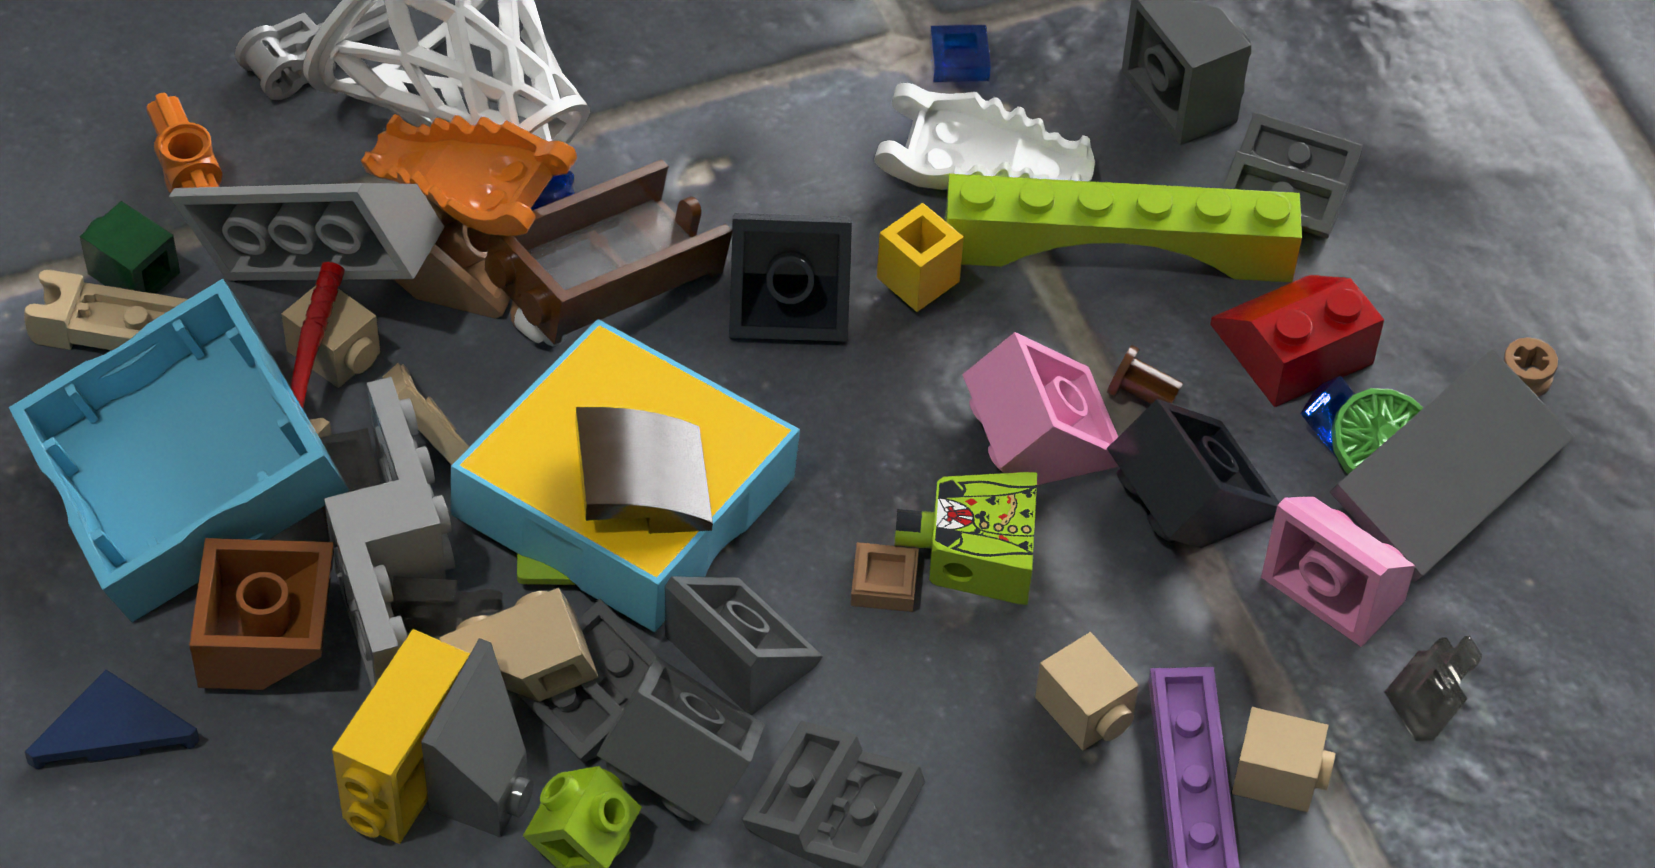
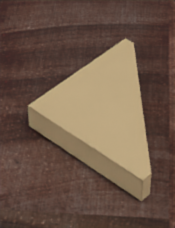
[383,363,470,465]

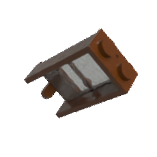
[484,159,732,345]

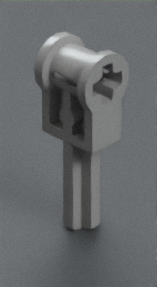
[235,0,390,100]

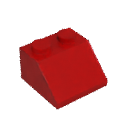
[1210,275,1385,408]

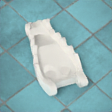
[874,83,1095,190]

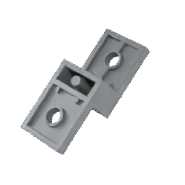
[324,377,455,690]

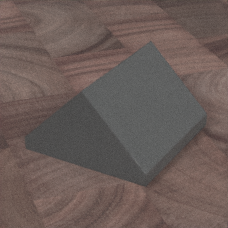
[665,576,823,715]

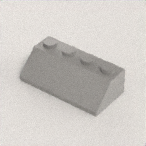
[169,183,444,281]

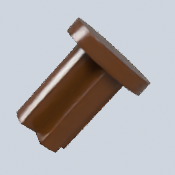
[1107,345,1183,404]

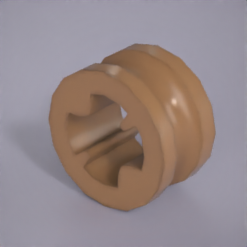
[1504,337,1558,397]

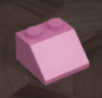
[962,332,1119,485]
[1261,497,1415,647]

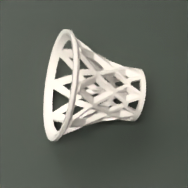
[303,0,590,144]

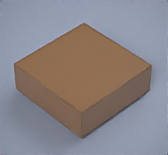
[851,542,919,612]

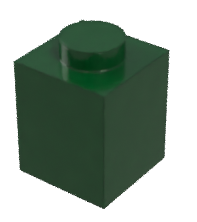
[80,201,180,294]

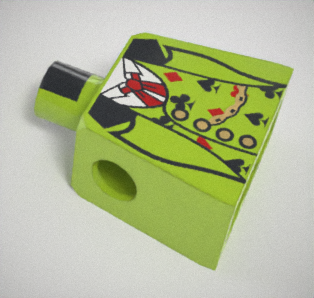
[894,472,1037,605]

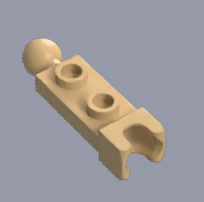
[24,270,188,350]

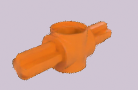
[147,92,222,193]

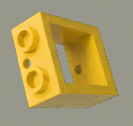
[332,629,470,844]

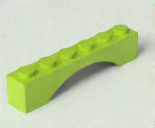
[945,174,1302,283]

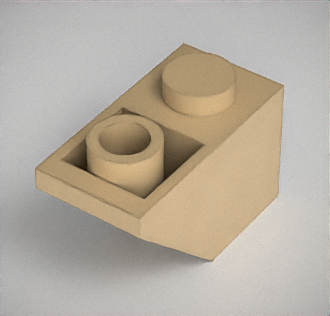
[439,588,598,702]

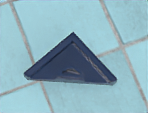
[25,669,200,769]

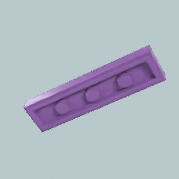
[1148,667,1240,868]

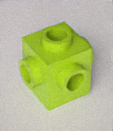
[523,766,642,868]

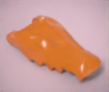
[360,114,577,236]

